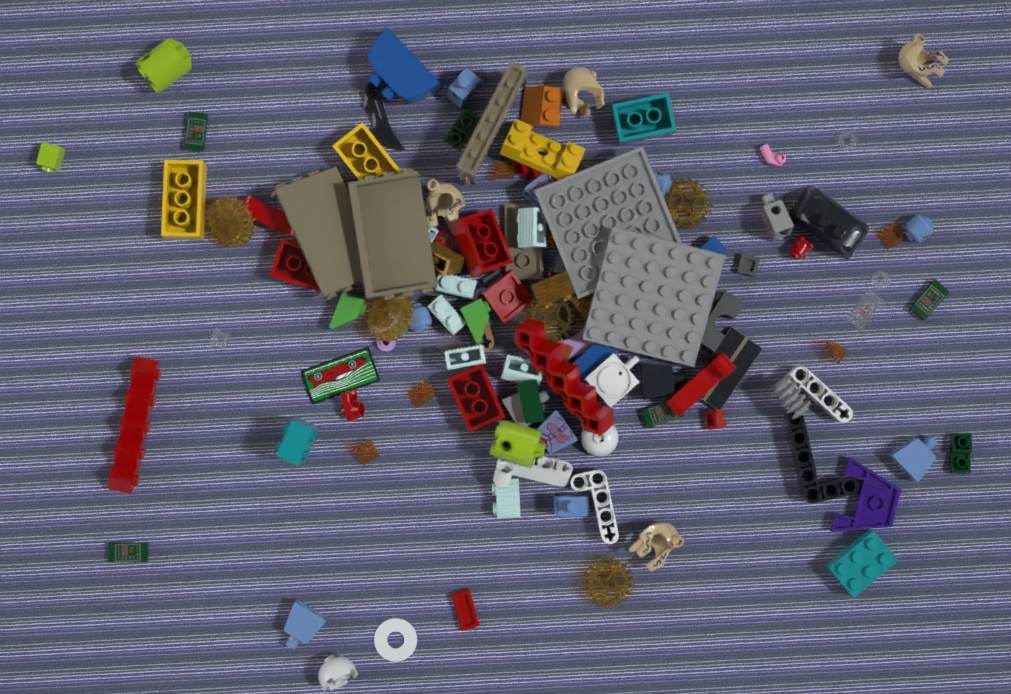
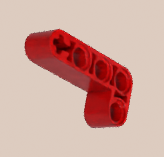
[238,195,296,239]
[665,352,736,417]

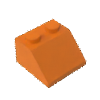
[521,86,563,130]

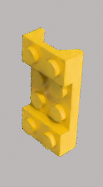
[500,119,586,180]

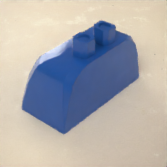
[367,26,443,104]

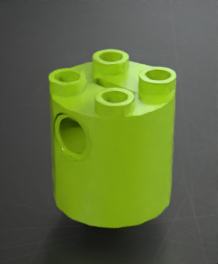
[136,38,192,93]
[490,420,546,468]

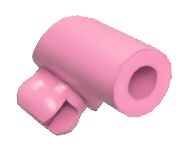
[759,144,786,166]

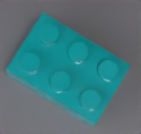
[611,93,677,145]
[275,418,320,465]
[825,529,899,598]

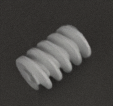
[770,375,810,420]

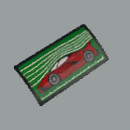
[301,347,380,404]

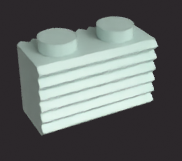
[517,207,547,248]
[435,273,477,300]
[428,295,467,336]
[445,344,486,370]
[501,354,543,386]
[492,478,520,519]

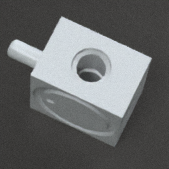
[584,353,639,407]

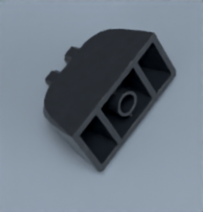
[788,186,869,260]

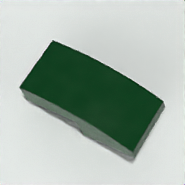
[444,108,481,151]
[517,379,545,424]
[950,433,972,474]

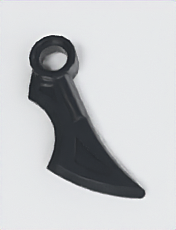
[363,82,405,151]

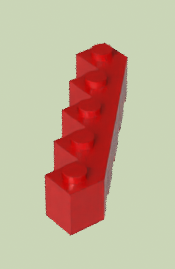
[516,318,614,436]
[108,356,162,494]

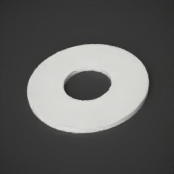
[374,618,417,662]

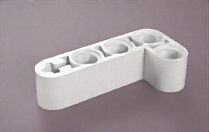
[778,366,853,422]
[493,456,573,487]
[570,469,619,544]

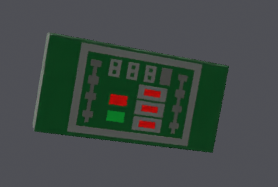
[184,111,209,152]
[909,279,949,321]
[641,402,684,429]
[109,542,149,563]

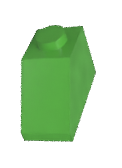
[329,292,367,329]
[460,299,491,343]

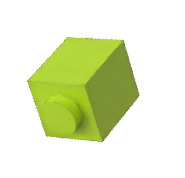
[36,142,66,173]

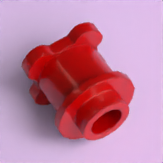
[789,235,814,260]

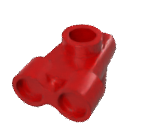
[513,161,543,184]
[340,389,365,421]

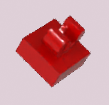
[704,409,728,430]

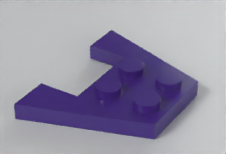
[830,457,901,532]

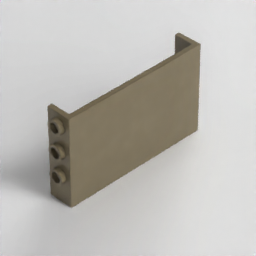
[456,62,528,185]
[271,166,364,301]
[348,169,438,300]

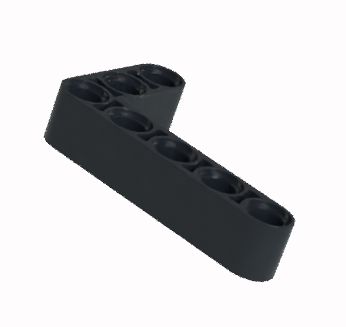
[784,412,859,503]

